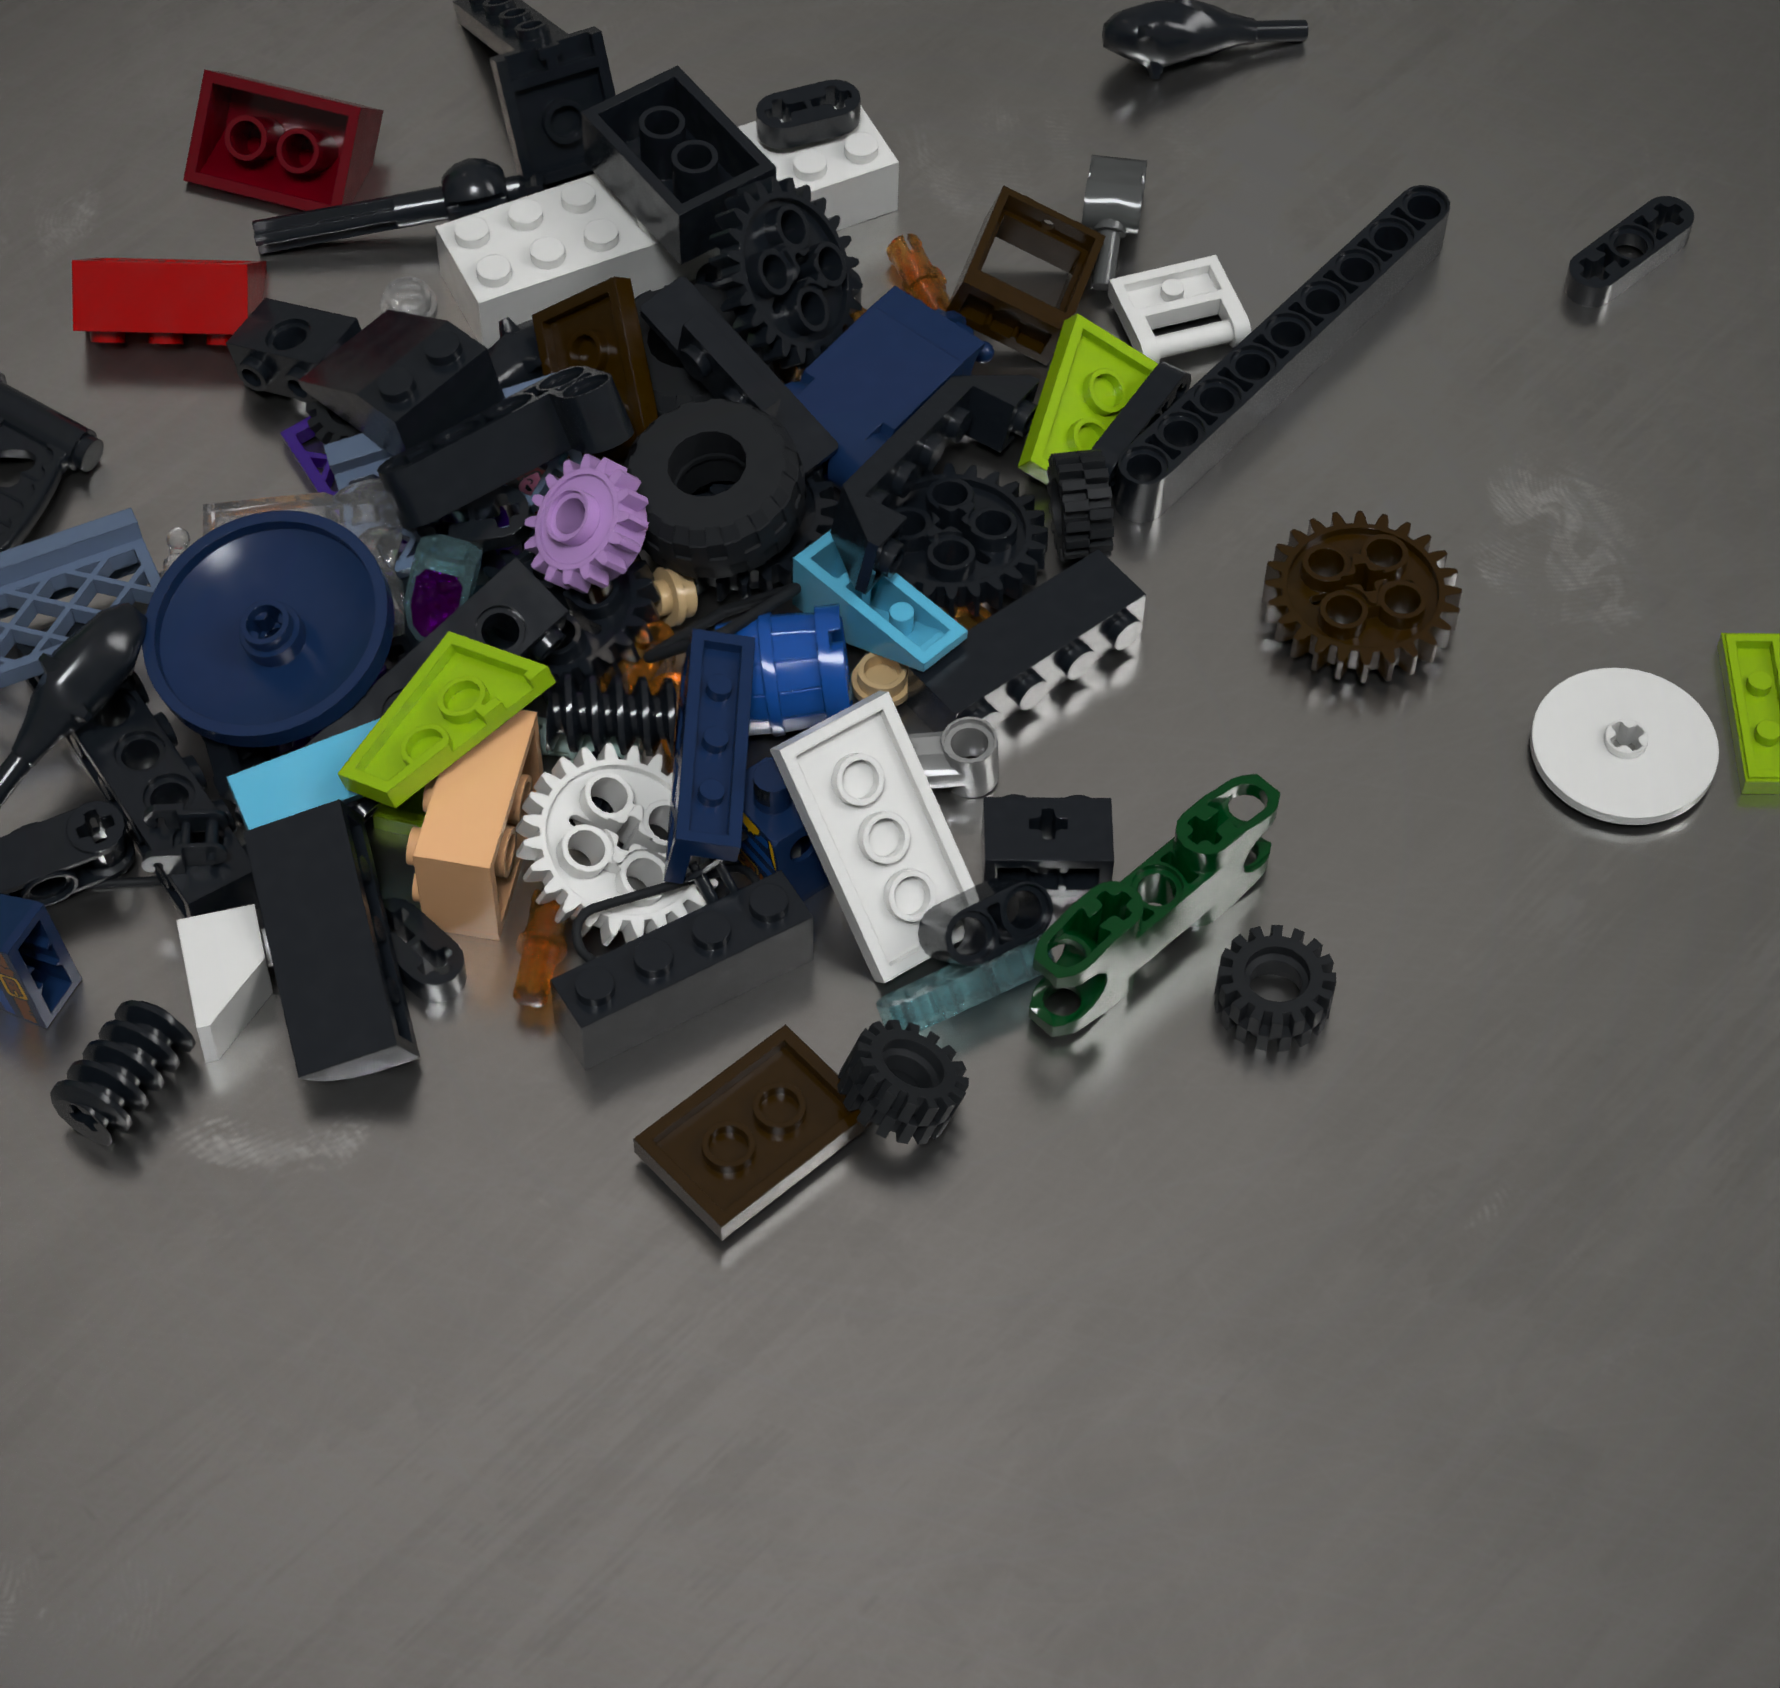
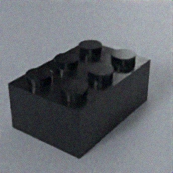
[581,65,776,265]

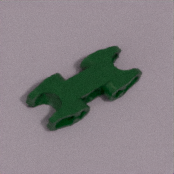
[1028,774,1280,1037]

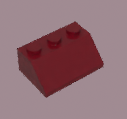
[183,69,384,211]

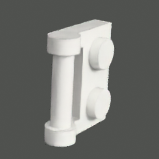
[1108,255,1251,364]

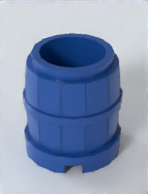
[715,603,853,737]

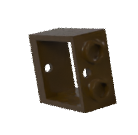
[945,185,1106,366]

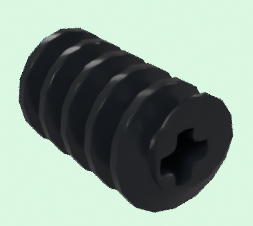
[546,672,677,758]
[50,1000,196,1146]

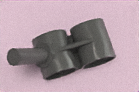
[1082,155,1147,291]

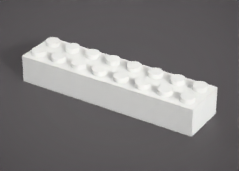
[435,106,899,349]

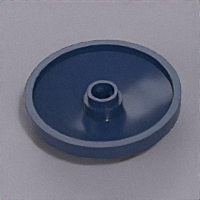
[142,510,395,747]

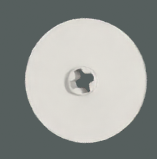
[1530,668,1719,825]

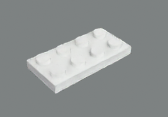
[770,691,974,983]

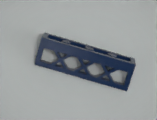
[664,628,755,884]

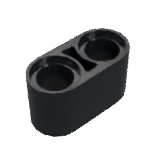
[918,877,1053,967]

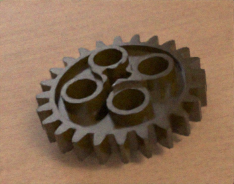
[1262,511,1462,683]

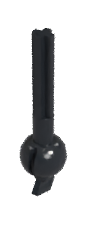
[252,158,547,254]

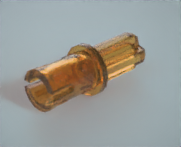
[513,886,569,1009]

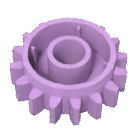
[524,454,649,593]

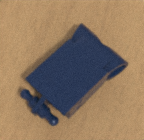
[785,286,994,490]

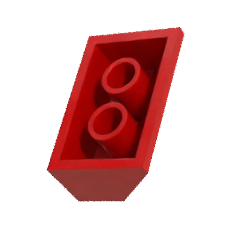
[72,257,267,345]

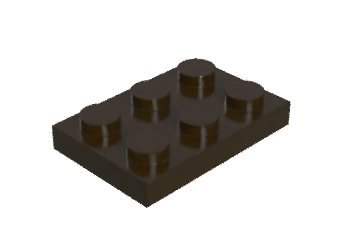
[532,276,658,465]
[633,1024,874,1240]

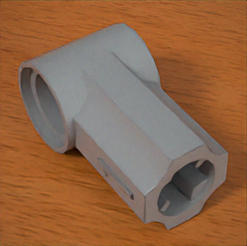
[908,716,999,798]

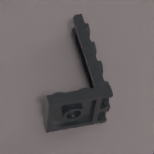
[453,0,616,185]

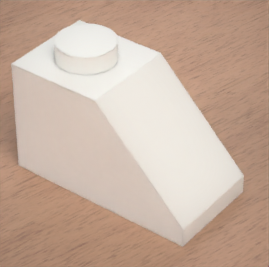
[176,904,273,1063]

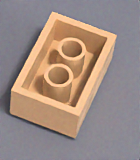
[406,710,544,941]

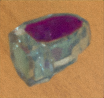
[404,534,483,643]

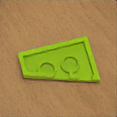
[1017,313,1158,485]
[337,631,556,809]

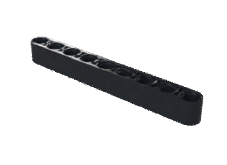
[1114,185,1450,523]

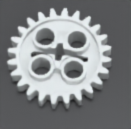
[515,743,719,946]

